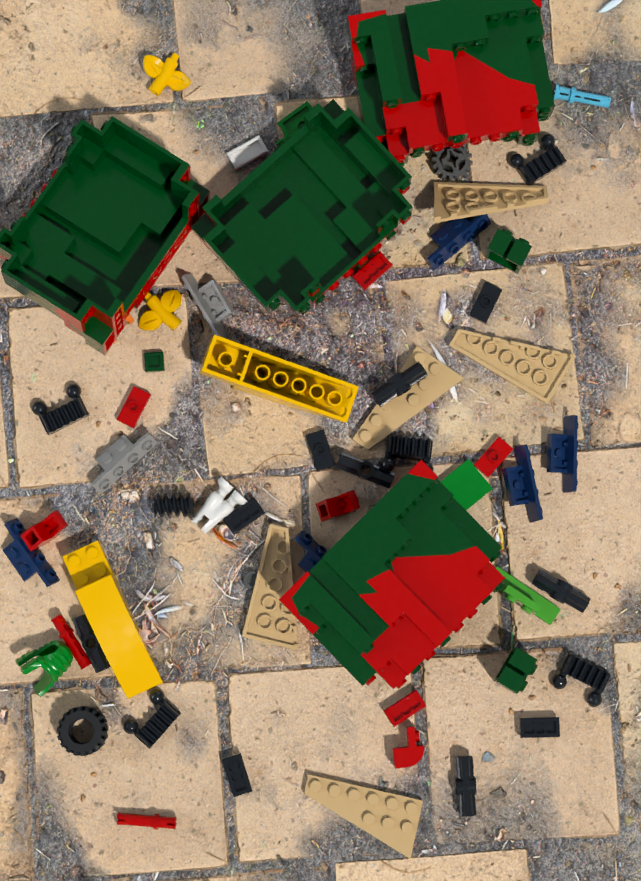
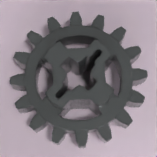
[432,147,473,182]

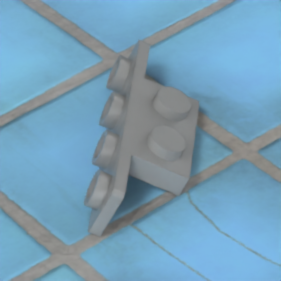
[181,274,235,339]
[91,432,157,494]

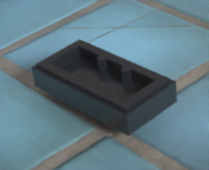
[469,281,502,324]
[305,429,336,472]
[223,497,265,535]
[519,717,560,738]
[222,753,253,797]

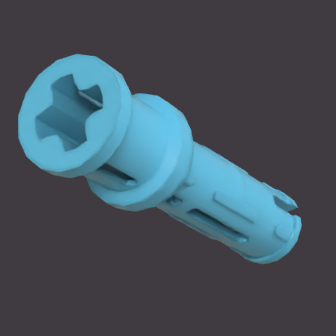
[553,83,611,108]

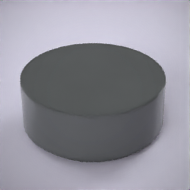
[243,570,258,590]

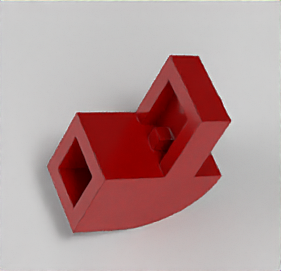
[316,490,360,522]
[21,510,68,551]
[393,726,424,769]

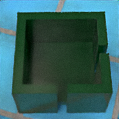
[484,229,532,274]
[494,647,538,694]

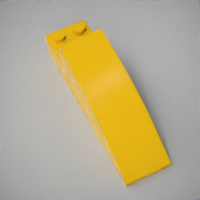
[199,335,359,423]
[63,540,163,699]

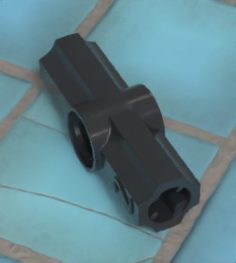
[371,361,428,407]
[336,452,395,489]
[531,570,591,613]
[72,614,111,673]
[455,756,477,817]

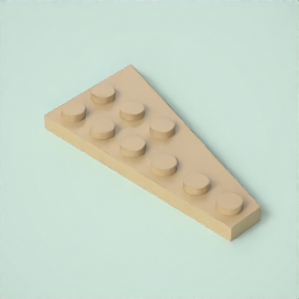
[434,182,548,223]
[449,329,577,405]
[352,346,464,451]
[242,524,298,651]
[304,774,423,859]

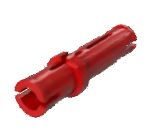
[51,614,92,670]
[117,812,177,830]

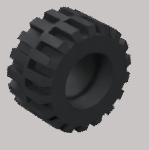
[57,706,109,756]

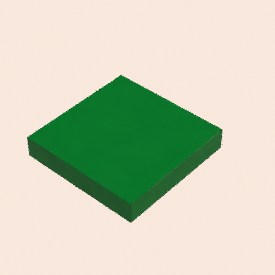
[441,459,493,510]

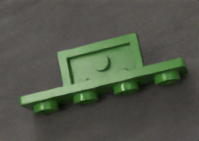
[495,567,560,625]

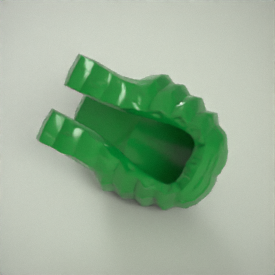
[15,640,73,697]

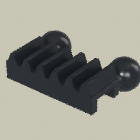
[509,134,567,185]
[32,384,90,435]
[380,434,434,472]
[551,654,611,707]
[123,689,181,749]

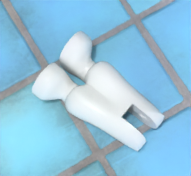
[191,476,247,534]

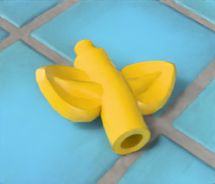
[143,53,191,96]
[139,290,182,331]

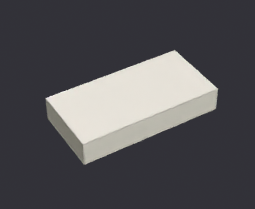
[226,135,269,170]

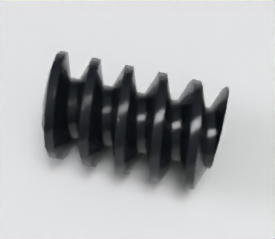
[154,493,194,518]

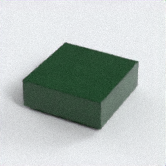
[144,352,165,373]

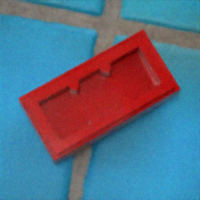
[352,251,393,291]
[116,386,151,429]
[474,437,513,478]
[383,689,426,727]

